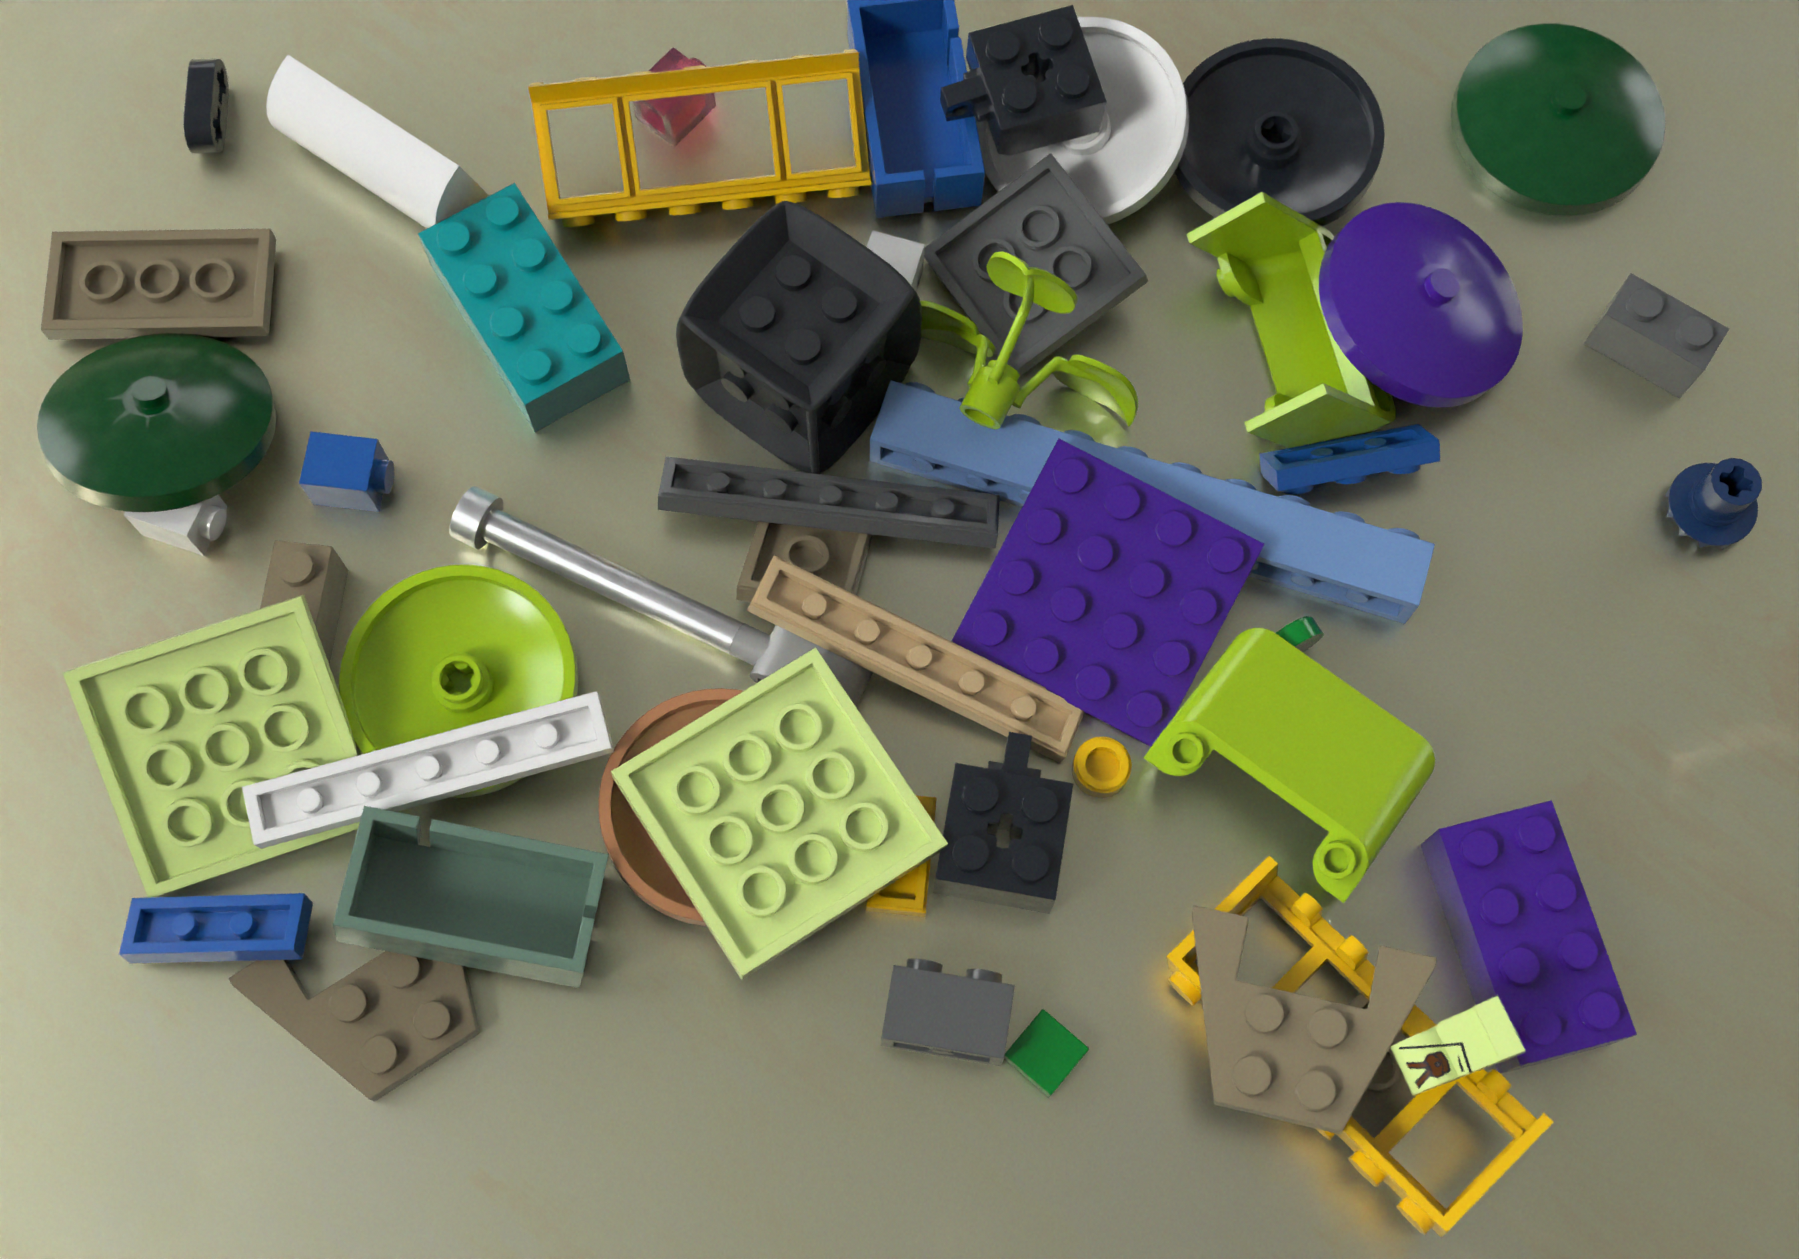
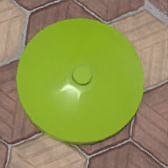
[339,565,578,798]

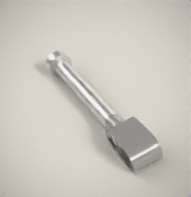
[449,486,873,706]

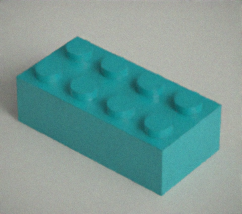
[418,183,630,432]

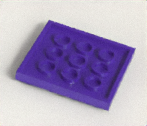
[951,438,1265,747]

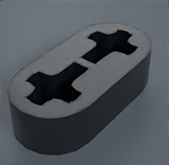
[184,59,229,153]

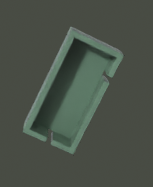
[333,806,609,988]

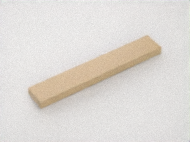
[747,555,1084,763]

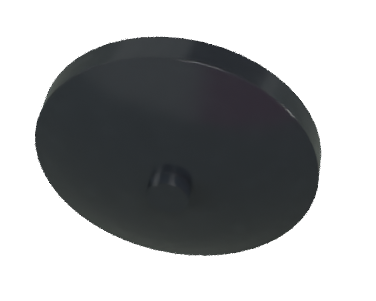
[1175,38,1385,226]

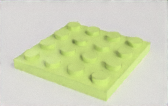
[63,595,361,898]
[611,648,948,980]

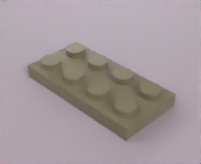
[41,229,276,340]

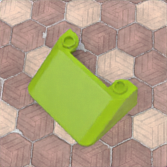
[1143,628,1435,903]

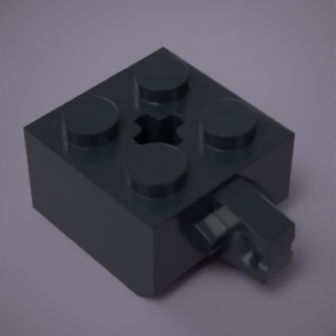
[940,5,1107,156]
[933,732,1074,914]

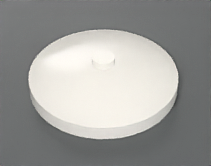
[976,17,1189,224]

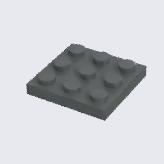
[924,153,1148,376]

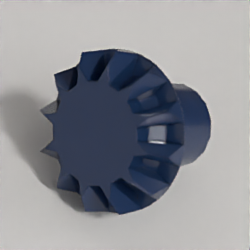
[1665,458,1762,549]

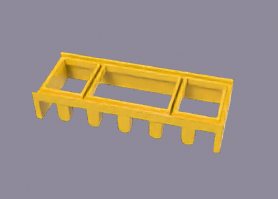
[528,49,871,227]
[1166,855,1553,1238]

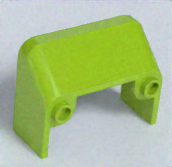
[1187,192,1396,448]

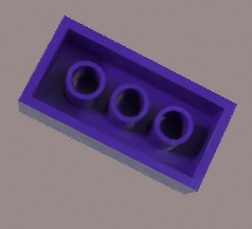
[1421,800,1637,1074]

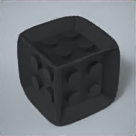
[676,201,922,474]

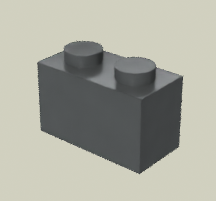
[1584,273,1729,398]
[881,959,1015,1066]

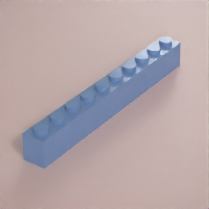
[870,380,1435,624]

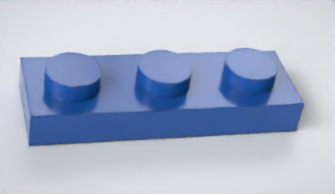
[1259,424,1440,494]
[119,893,313,964]

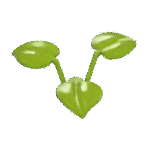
[920,252,1138,429]

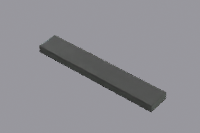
[658,456,1000,548]

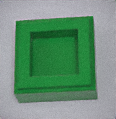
[1004,1009,1090,1097]

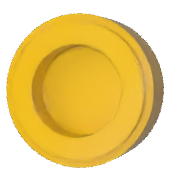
[1072,737,1132,798]

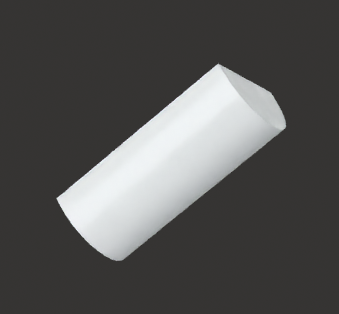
[266,55,489,228]

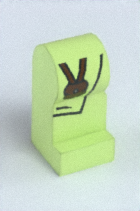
[1390,996,1525,1095]

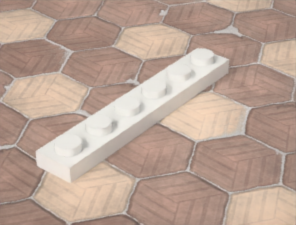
[242,691,614,849]

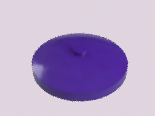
[1319,202,1523,408]

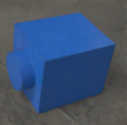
[299,431,394,512]

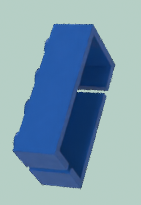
[847,0,985,218]

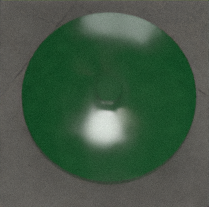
[1451,23,1665,216]
[37,333,276,512]

